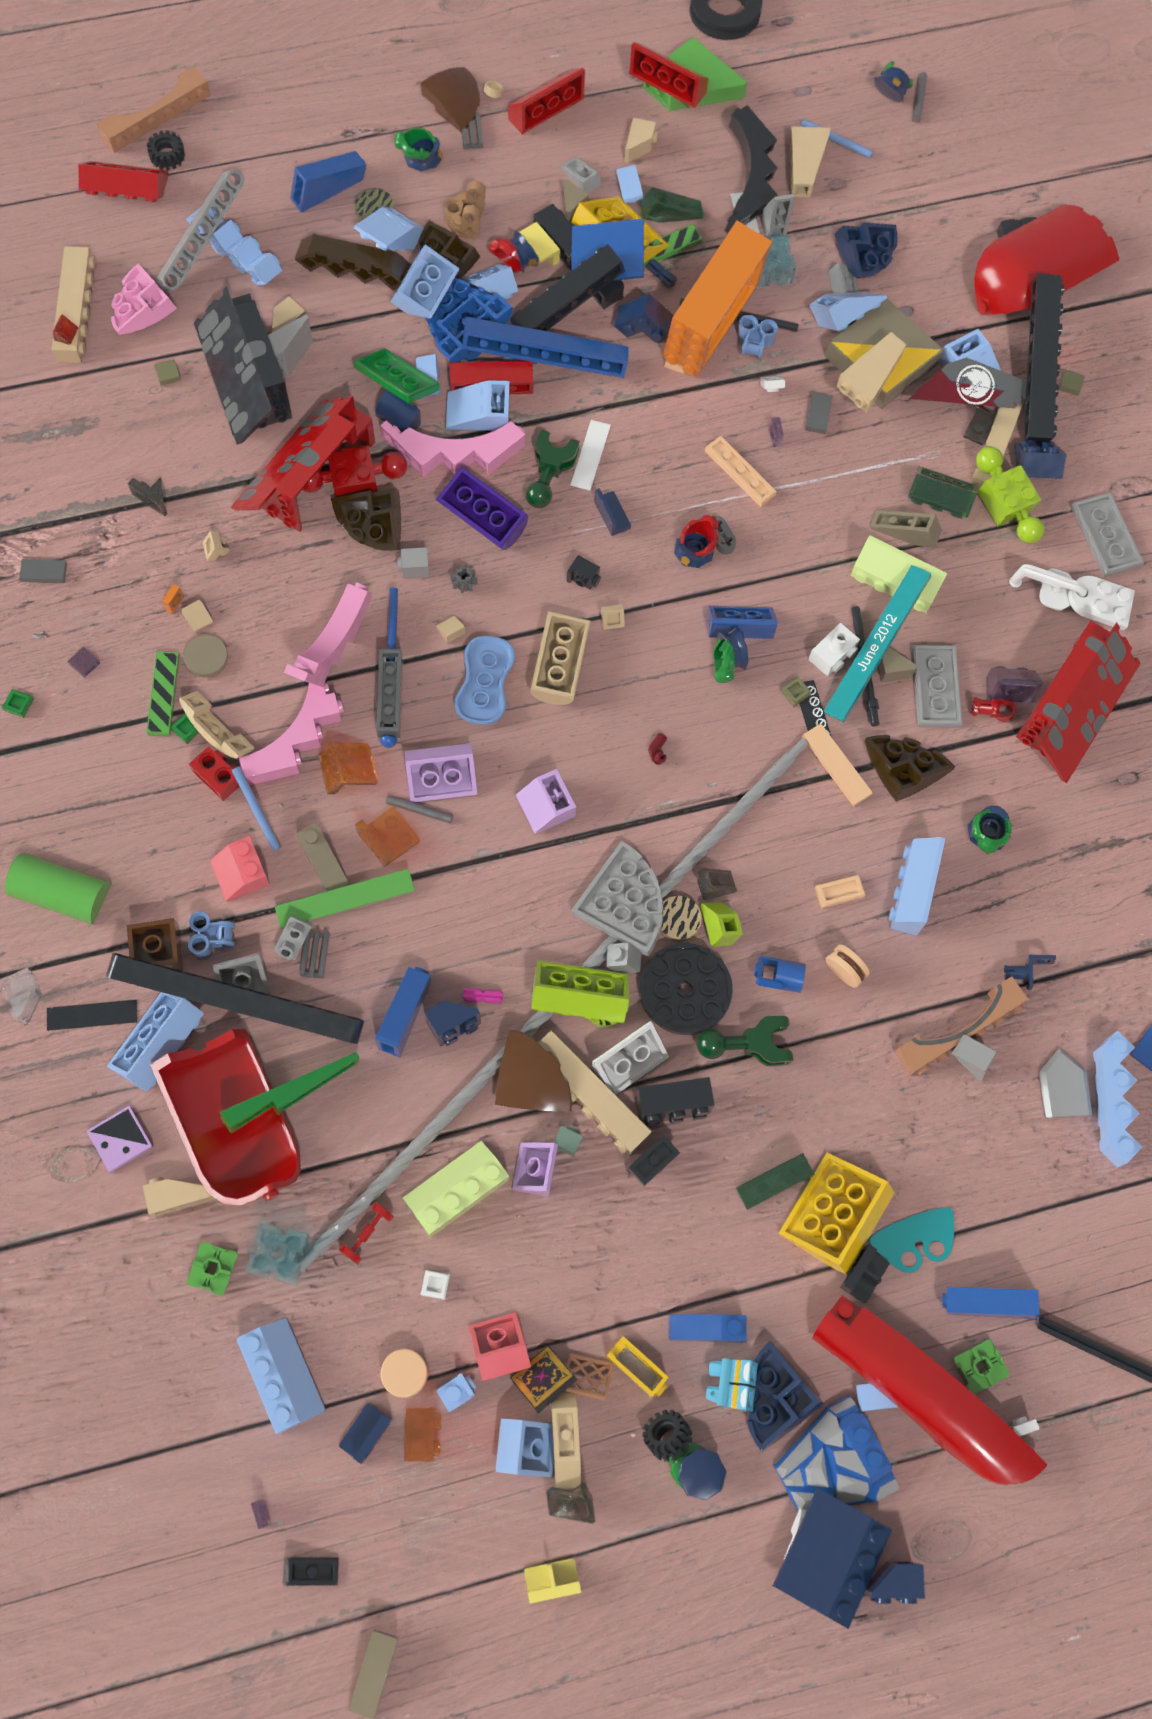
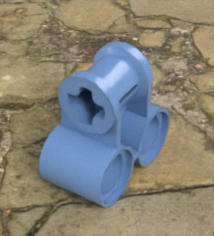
[737,315,778,359]
[188,911,235,960]

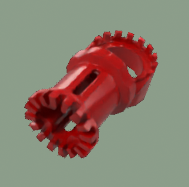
[971,697,1016,722]

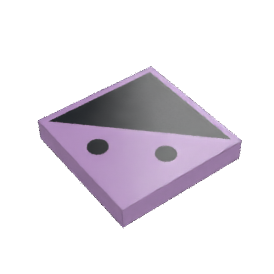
[86,1106,154,1173]

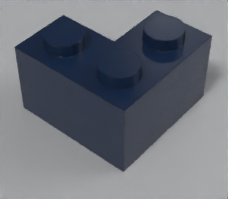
[614,293,674,343]

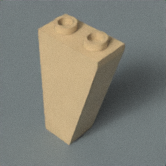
[789,126,830,198]
[837,332,906,413]

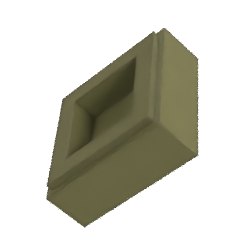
[154,360,181,386]
[1059,370,1085,396]
[780,677,812,707]

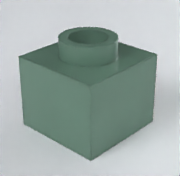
[553,1126,583,1157]

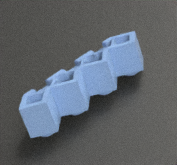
[186,207,282,286]
[1093,1031,1142,1168]

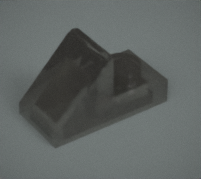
[963,405,998,445]
[128,478,167,517]
[697,868,737,900]
[546,1482,595,1524]

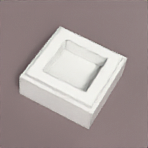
[421,1270,450,1300]

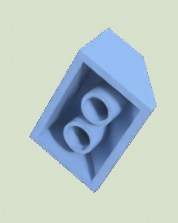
[390,245,459,319]

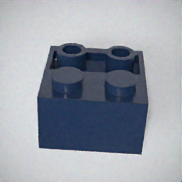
[1015,440,1066,479]
[424,1000,481,1047]
[864,1561,925,1604]

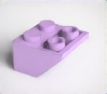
[516,769,576,834]

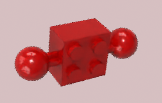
[303,445,408,498]

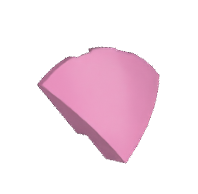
[111,263,177,335]

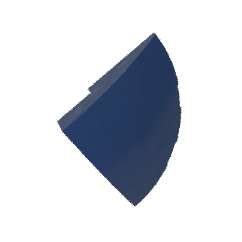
[834,223,898,279]
[745,1341,824,1452]

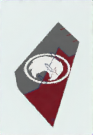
[909,358,1026,408]

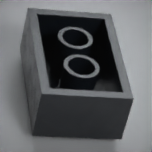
[635,1077,715,1127]

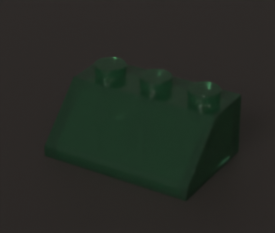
[908,466,978,518]

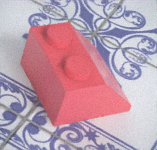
[210,836,270,902]
[469,1312,531,1381]

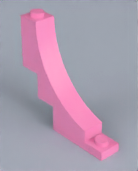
[380,420,526,477]
[284,583,372,687]

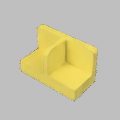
[520,222,560,266]
[524,1558,581,1603]

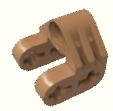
[444,181,486,239]

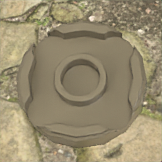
[183,635,228,677]

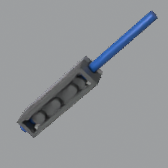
[376,587,403,748]

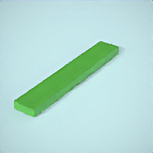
[275,869,415,928]

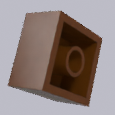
[127,918,183,970]

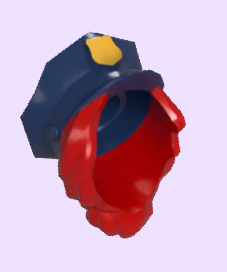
[489,230,539,273]
[674,515,719,568]

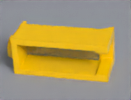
[606,1336,669,1398]

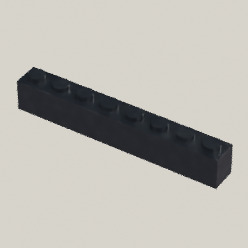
[1023,274,1065,444]

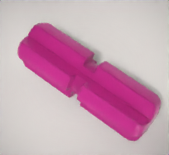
[463,988,503,1004]

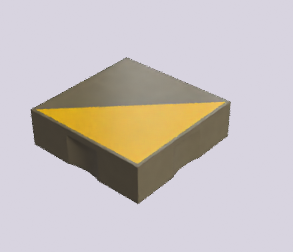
[825,298,944,410]

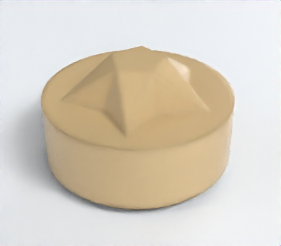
[484,81,504,98]

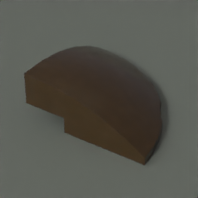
[416,220,481,279]
[331,489,401,551]
[864,735,955,802]

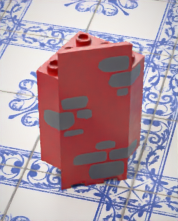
[231,396,375,532]
[1016,620,1141,783]

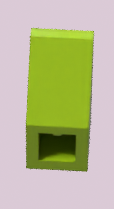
[701,902,743,947]

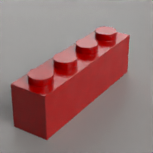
[450,360,533,394]

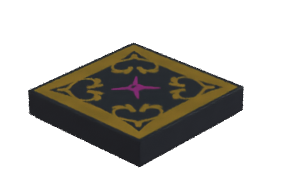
[510,1345,577,1413]

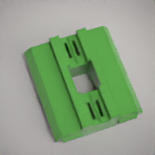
[186,1242,238,1295]
[953,1339,1009,1394]

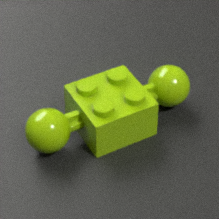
[976,446,1044,544]

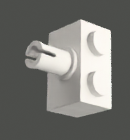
[808,623,860,676]

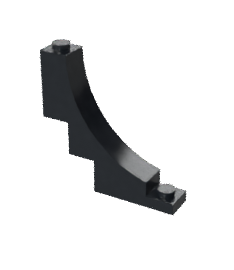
[725,105,778,234]

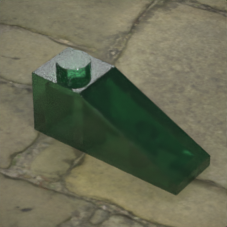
[639,187,704,223]
[736,1153,815,1210]

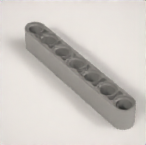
[157,169,244,291]

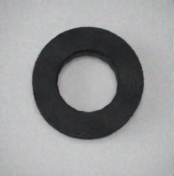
[690,0,763,40]

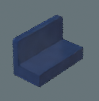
[594,488,631,536]
[339,1403,392,1464]

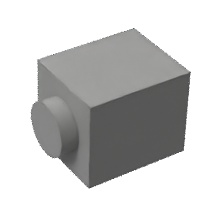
[397,547,429,578]
[607,942,641,973]

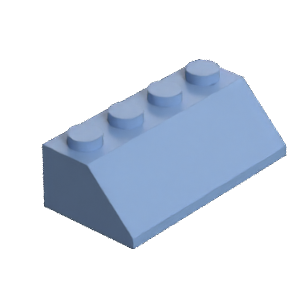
[888,837,946,936]
[106,992,204,1092]
[236,1318,326,1434]

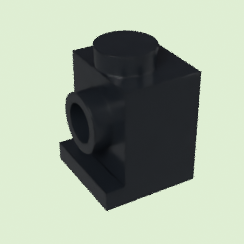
[567,555,601,590]

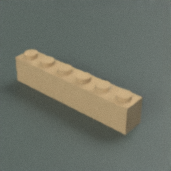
[51,246,96,363]
[537,1031,651,1155]

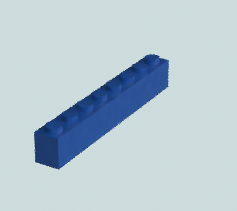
[462,317,628,378]

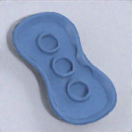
[454,636,515,724]

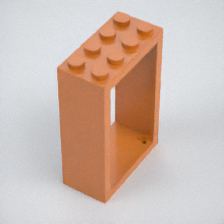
[663,221,773,378]

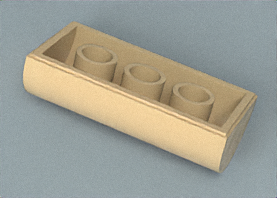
[530,611,591,705]

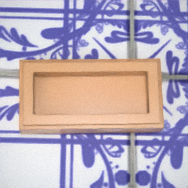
[815,875,866,909]

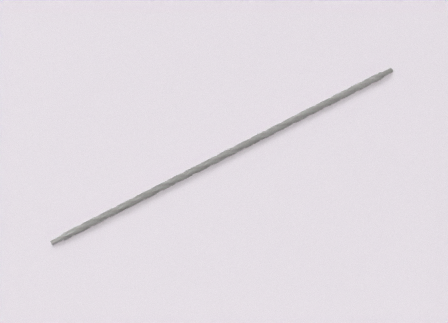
[296,738,808,1273]

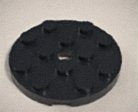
[639,943,733,1035]

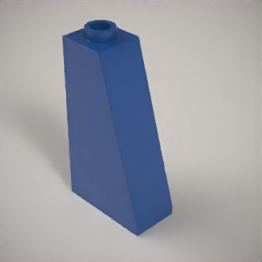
[290,151,367,212]
[375,967,431,1058]
[942,1287,1039,1320]

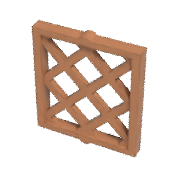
[565,1353,613,1401]

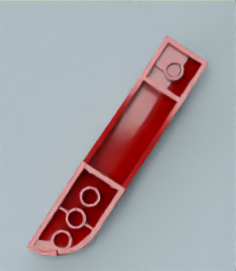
[812,1295,1048,1485]

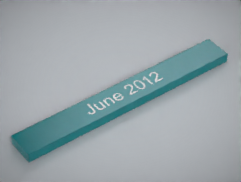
[824,565,932,723]

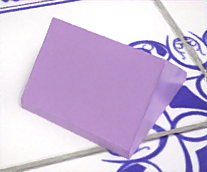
[512,1143,558,1197]

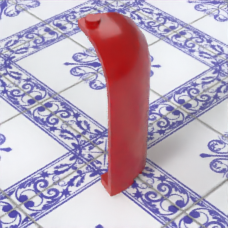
[974,204,1120,315]
[150,1029,301,1206]

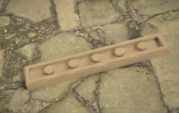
[971,399,1025,485]

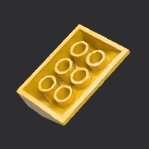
[571,196,670,263]
[779,1153,895,1275]

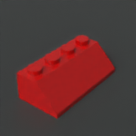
[629,42,709,108]
[508,68,585,134]
[78,161,169,202]

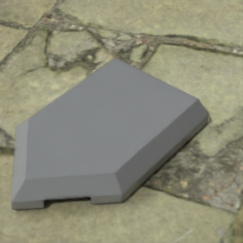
[1039,1048,1093,1118]

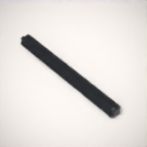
[1037,1317,1152,1383]

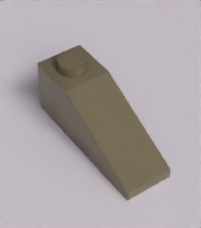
[870,510,942,547]
[296,823,350,891]

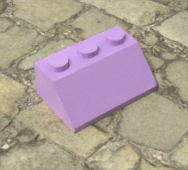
[404,743,477,802]

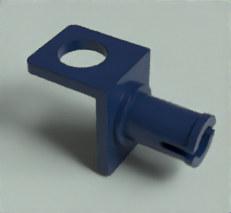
[1004,955,1056,990]

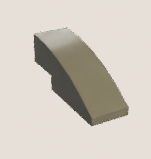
[349,1629,399,1719]

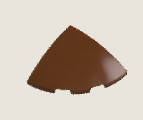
[420,67,480,133]
[495,1030,572,1112]

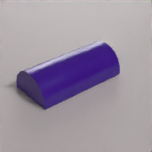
[436,467,528,550]

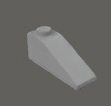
[761,194,795,240]

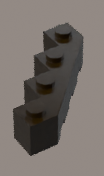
[295,234,412,290]

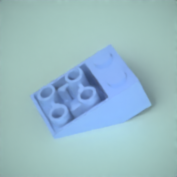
[354,207,424,251]
[810,292,887,331]
[940,329,1001,371]
[446,381,509,431]

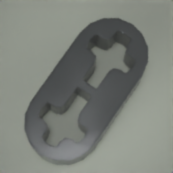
[715,516,736,554]

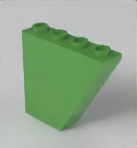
[643,37,747,111]

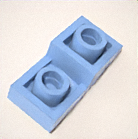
[616,165,643,203]
[416,354,441,398]
[856,1384,898,1412]

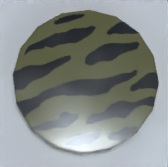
[355,188,394,221]

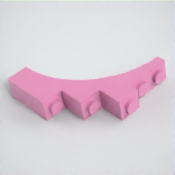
[239,682,344,786]

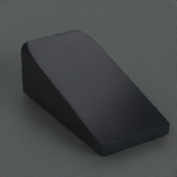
[283,1557,339,1586]

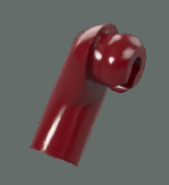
[648,733,667,765]

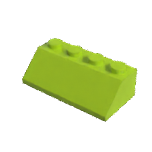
[531,960,629,1023]

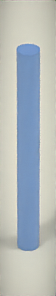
[801,119,873,159]
[231,766,281,851]

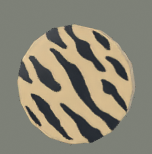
[660,896,702,941]

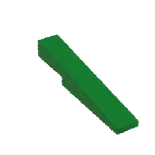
[220,1052,359,1133]

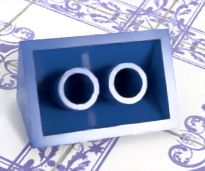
[709,606,778,639]

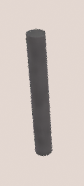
[913,72,927,123]
[386,795,453,823]

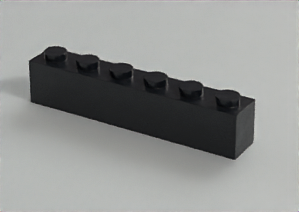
[533,203,624,310]
[510,244,625,331]

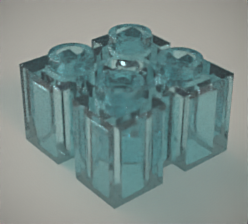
[756,235,796,288]
[245,1222,311,1286]

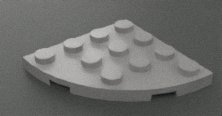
[571,841,663,957]

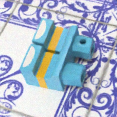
[706,1358,758,1412]

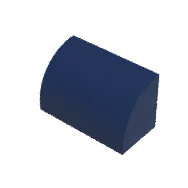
[375,389,421,433]

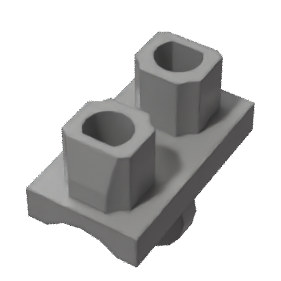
[274,914,312,961]

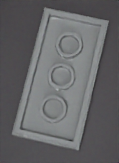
[1070,492,1144,577]
[912,645,963,728]

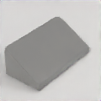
[828,263,858,293]

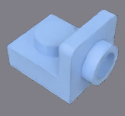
[436,1373,476,1413]

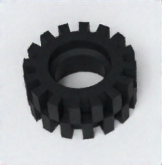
[147,131,185,170]
[643,1409,693,1462]

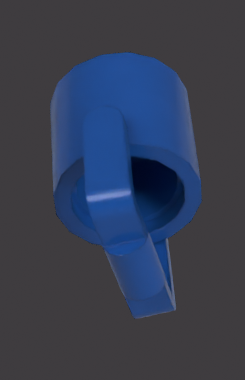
[754,956,806,993]

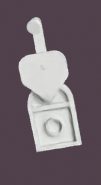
[1009,564,1135,631]

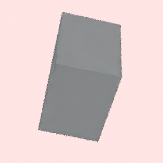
[952,1035,996,1081]

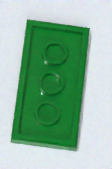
[353,348,440,404]

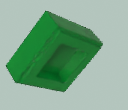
[2,689,34,718]
[170,713,199,744]

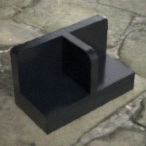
[627,1135,680,1186]
[840,1244,890,1303]

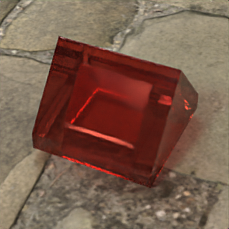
[53,314,79,345]

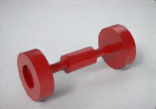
[338,1202,394,1265]

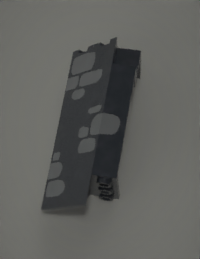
[194,286,292,445]

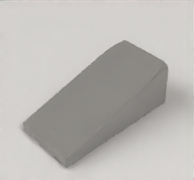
[561,157,601,194]

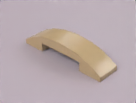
[179,691,255,759]

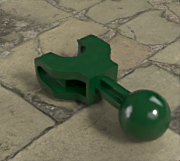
[526,430,580,508]
[696,1016,794,1067]

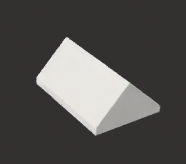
[591,1021,669,1095]

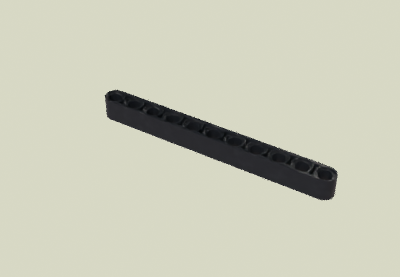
[106,953,364,1044]

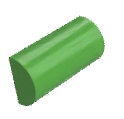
[5,852,111,925]

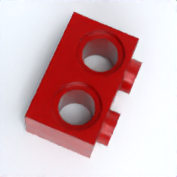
[189,746,240,801]

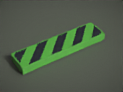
[644,224,703,268]
[147,652,180,736]

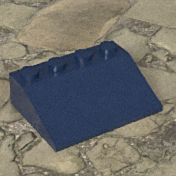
[772,1488,892,1629]

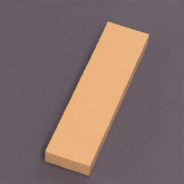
[705,436,777,507]
[802,724,873,807]

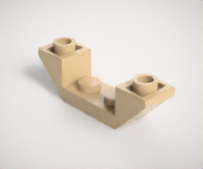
[551,1386,581,1489]

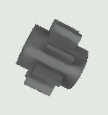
[451,565,478,594]

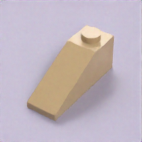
[143,1177,216,1218]

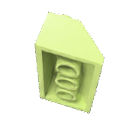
[851,535,947,613]
[403,1141,509,1238]

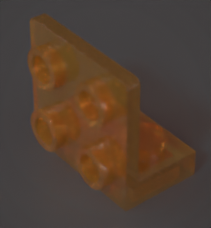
[318,742,378,794]
[355,807,420,867]
[404,1407,441,1462]

